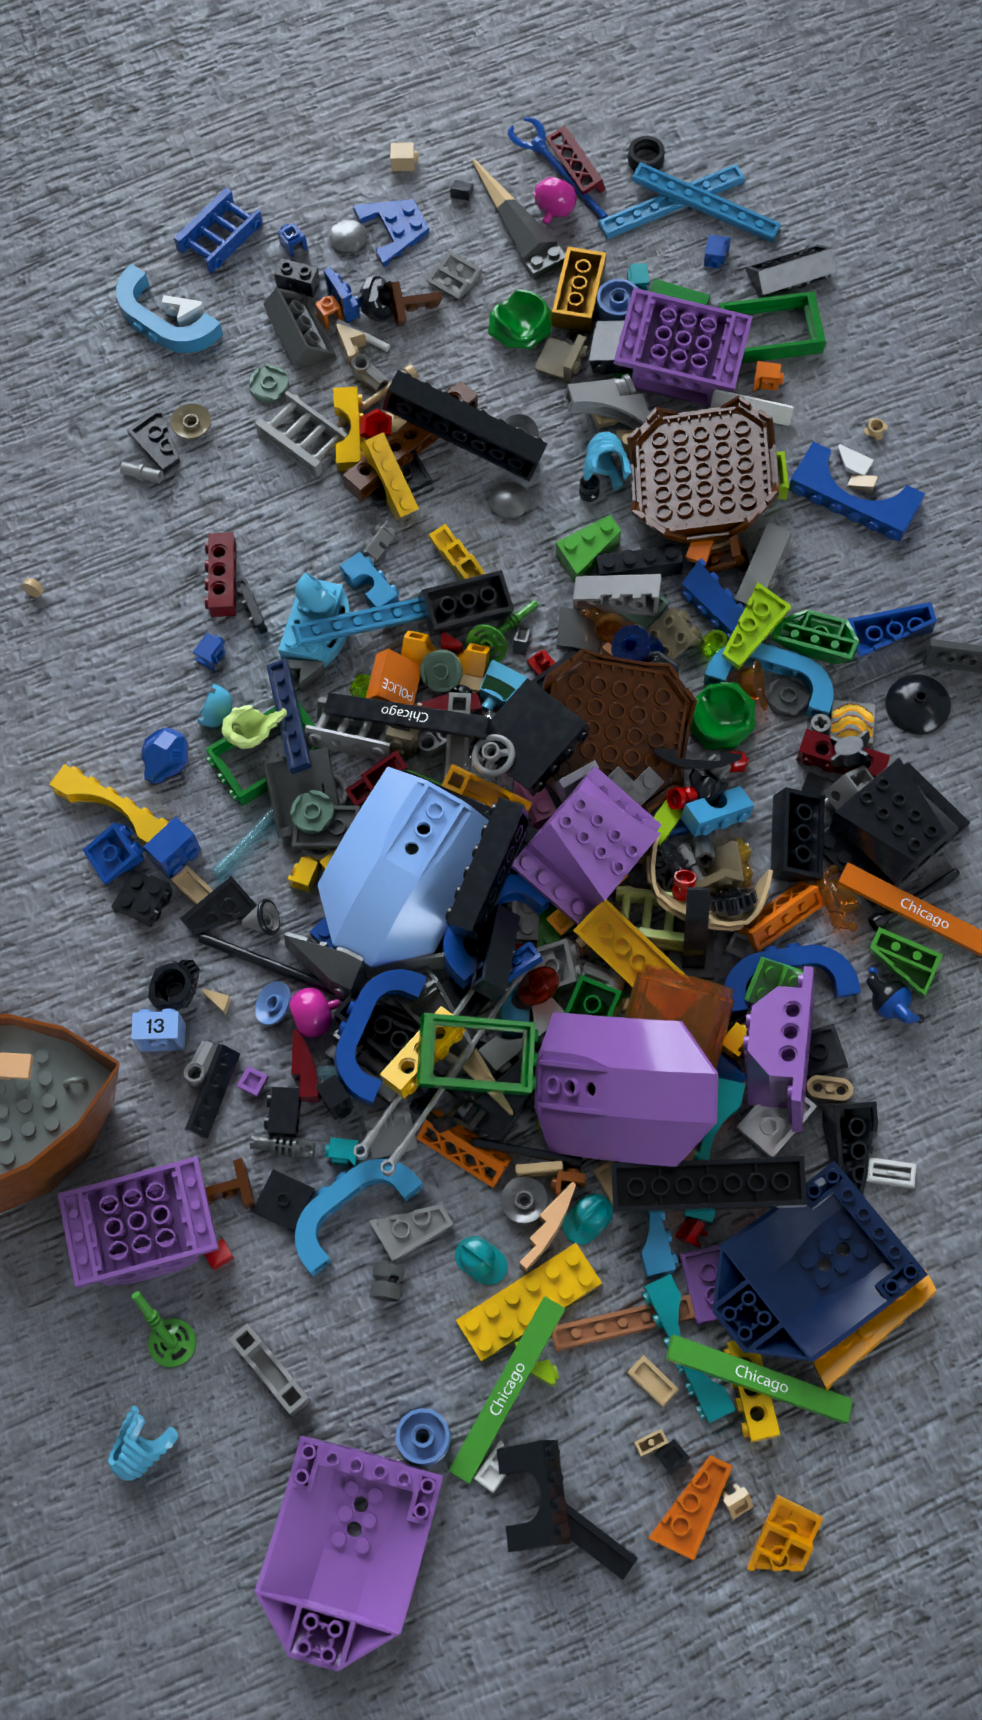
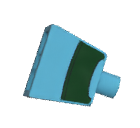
[480,659,528,714]

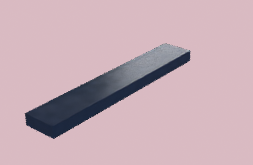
[266,658,312,774]

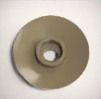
[171,403,211,439]

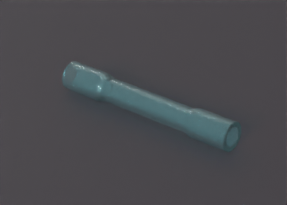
[211,807,275,879]

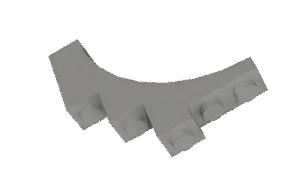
[564,379,672,430]

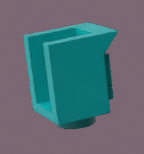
[627,263,650,291]
[324,1137,360,1167]

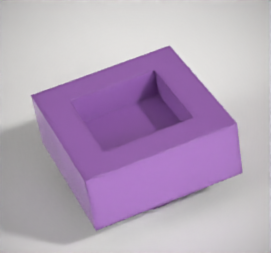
[237,1066,269,1098]

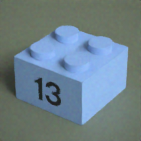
[131,1009,186,1052]

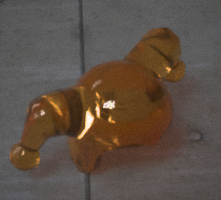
[580,607,647,644]
[815,865,859,932]

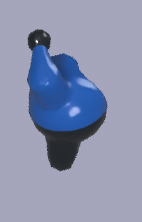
[866,967,925,1024]

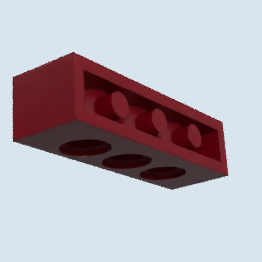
[205,532,236,617]
[796,729,891,778]

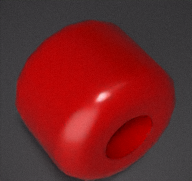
[728,751,749,773]

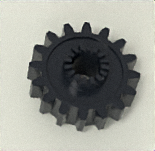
[709,887,758,917]

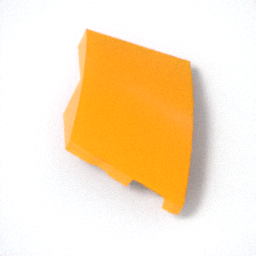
[747,1494,823,1571]

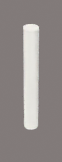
[336,319,390,352]

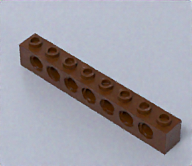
[343,381,478,501]

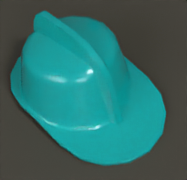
[562,1193,613,1245]
[455,1236,508,1285]

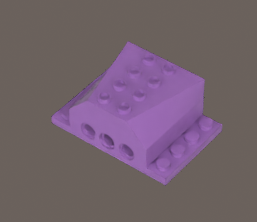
[614,288,753,406]
[512,766,662,925]
[743,966,814,1133]
[57,1156,219,1288]

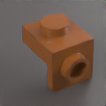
[551,1169,586,1198]

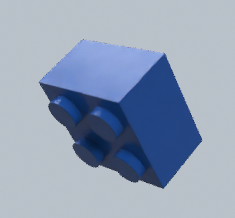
[143,817,201,879]

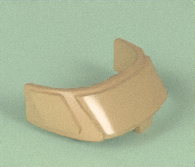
[643,835,773,931]

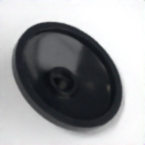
[885,674,951,735]

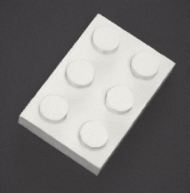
[736,1096,817,1157]

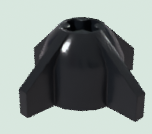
[830,730,870,769]
[689,769,729,806]

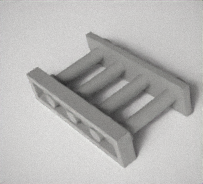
[255,391,348,478]
[305,696,402,761]

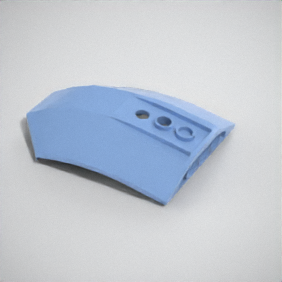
[318,767,489,968]

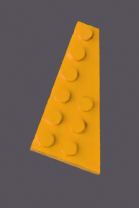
[812,1269,937,1391]

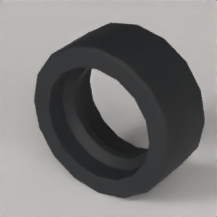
[628,135,665,171]

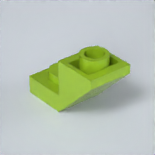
[515,1342,559,1387]

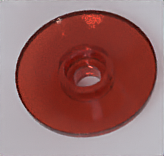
[517,966,560,1006]

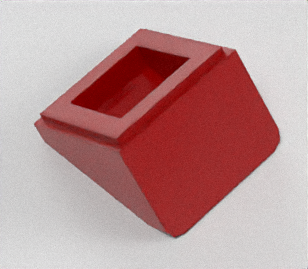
[441,632,463,655]
[204,1238,235,1271]

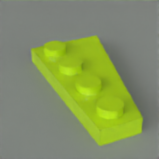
[722,582,792,670]

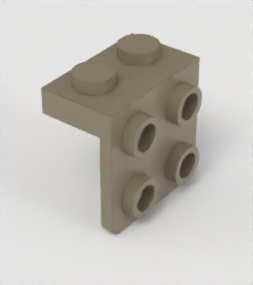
[535,335,588,383]
[642,607,705,660]
[386,702,424,758]
[694,841,744,896]

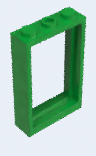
[719,291,826,364]
[206,702,330,806]
[416,1013,539,1095]

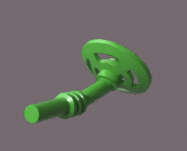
[466,600,539,665]
[131,1291,196,1367]

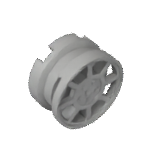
[614,374,636,396]

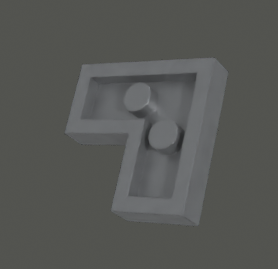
[608,766,664,806]

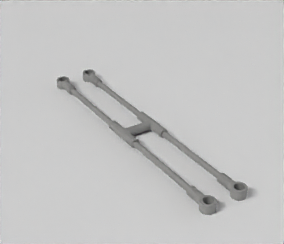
[353,967,534,1176]

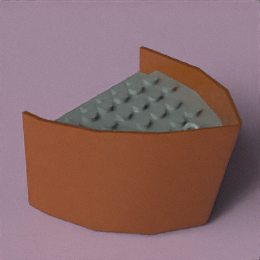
[0,1013,119,1213]

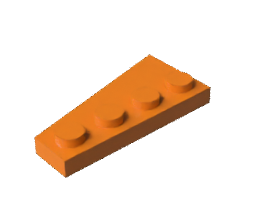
[647,1455,733,1561]

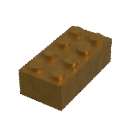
[552,247,606,333]

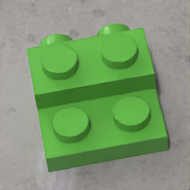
[744,957,804,1004]

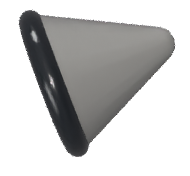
[241,899,280,936]

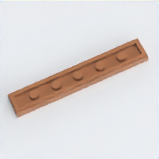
[552,1294,696,1352]

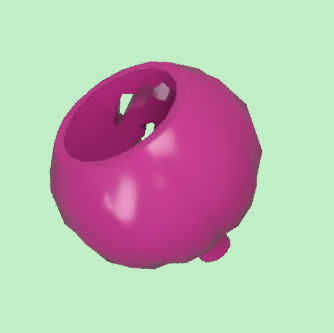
[534,177,577,225]
[289,988,341,1038]

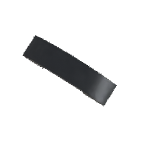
[651,748,742,771]
[682,887,710,969]

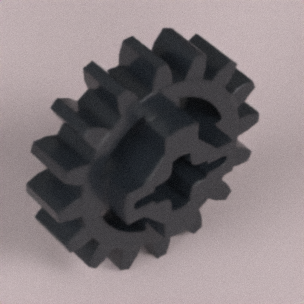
[644,849,692,892]

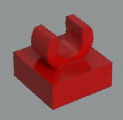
[527,649,555,676]
[675,1217,708,1247]

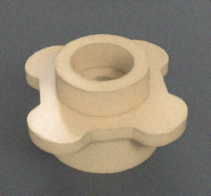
[864,418,888,440]

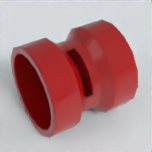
[667,786,698,810]
[672,870,696,901]

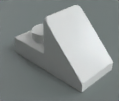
[162,295,205,327]

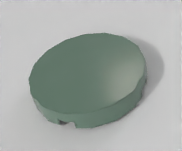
[249,365,289,403]
[420,649,463,693]
[290,790,335,834]

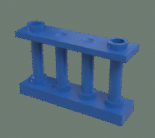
[174,188,263,274]

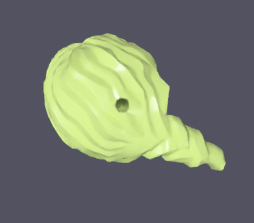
[222,705,287,749]

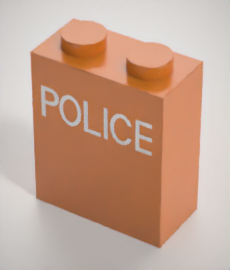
[366,649,421,705]

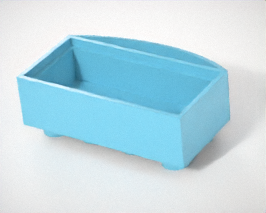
[278,580,350,668]

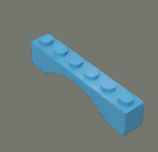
[615,1161,678,1280]

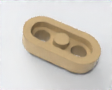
[806,1075,853,1103]

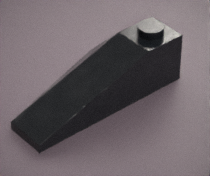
[822,1101,878,1195]

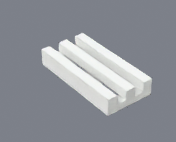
[866,1157,916,1189]

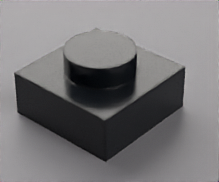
[656,1439,690,1475]

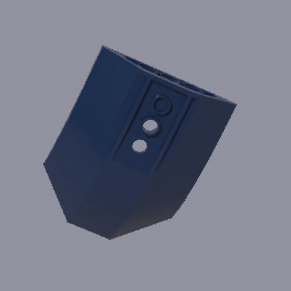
[712,1161,928,1362]

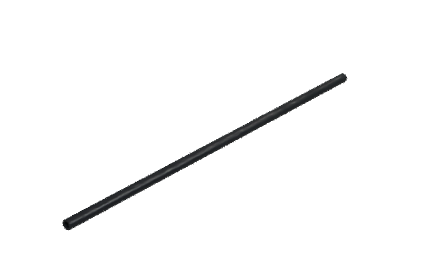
[199,932,596,1096]

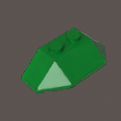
[771,609,860,665]

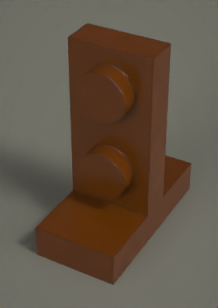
[389,281,442,327]
[694,536,750,574]
[205,1158,255,1210]

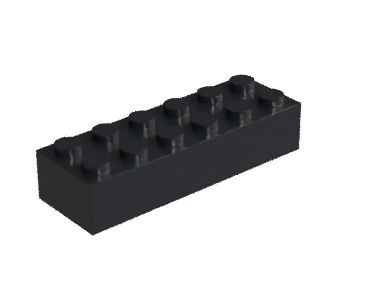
[445,797,531,944]

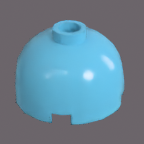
[295,572,338,613]
[196,683,233,728]

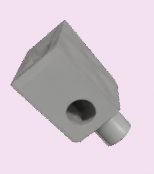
[824,766,874,811]

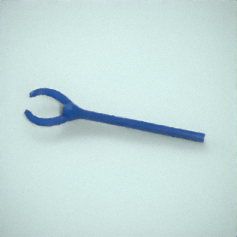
[508,117,608,219]

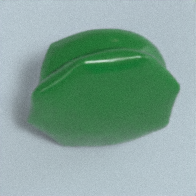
[488,289,552,349]
[690,682,755,750]

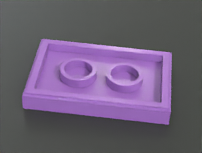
[679,1245,720,1325]

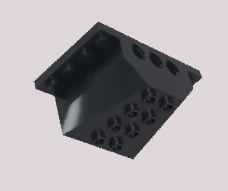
[823,758,971,907]

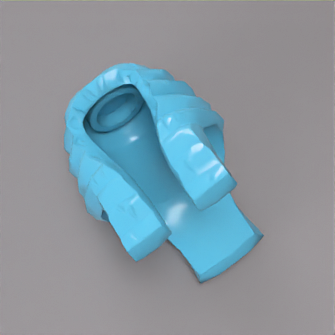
[583,432,631,491]
[108,1406,178,1481]

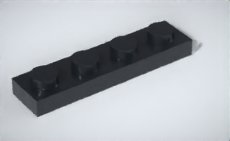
[185,1044,241,1139]

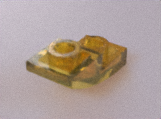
[736,836,753,888]

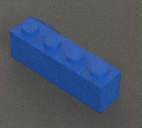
[681,558,745,642]
[848,602,937,658]

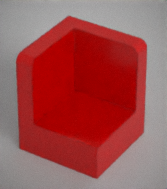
[359,409,392,439]

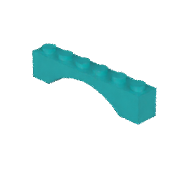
[684,1077,746,1224]
[642,1274,736,1423]

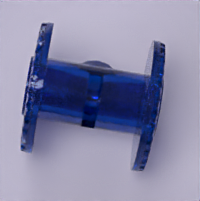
[611,625,665,662]

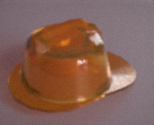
[738,660,767,710]

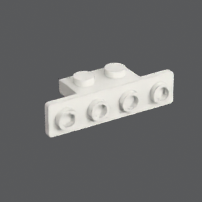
[711,389,794,426]

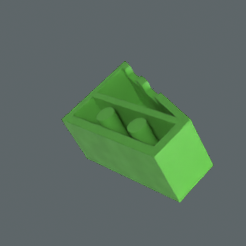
[556,515,621,583]
[868,927,943,1000]

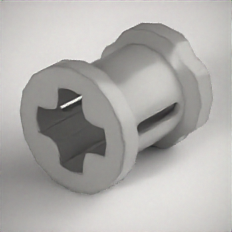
[809,714,830,735]
[705,754,731,782]

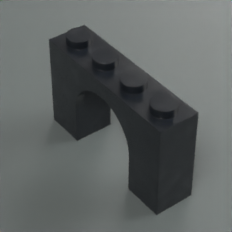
[497,1440,571,1552]

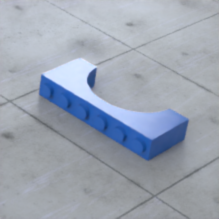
[789,441,925,542]

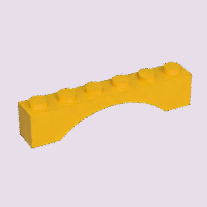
[49,764,169,846]

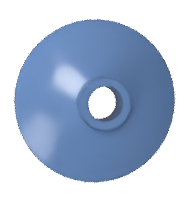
[255,981,291,1025]

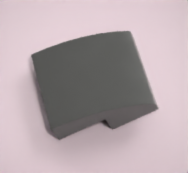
[556,607,602,653]

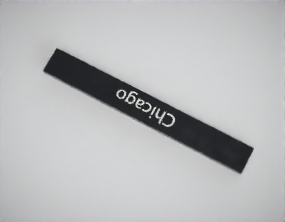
[323,693,491,740]

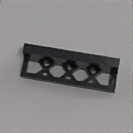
[566,1504,638,1580]

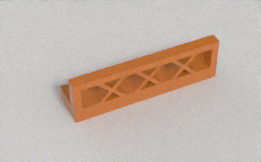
[736,881,824,952]
[416,1109,513,1188]

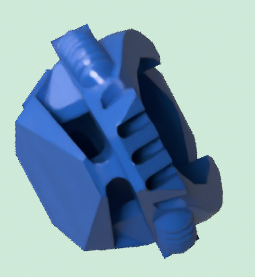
[141,727,188,784]

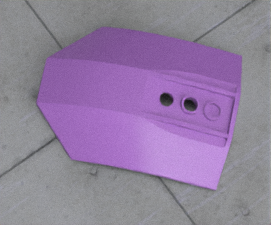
[534,1012,718,1166]
[254,1436,444,1671]

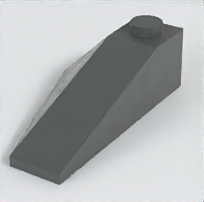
[284,932,365,999]

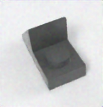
[280,659,325,692]

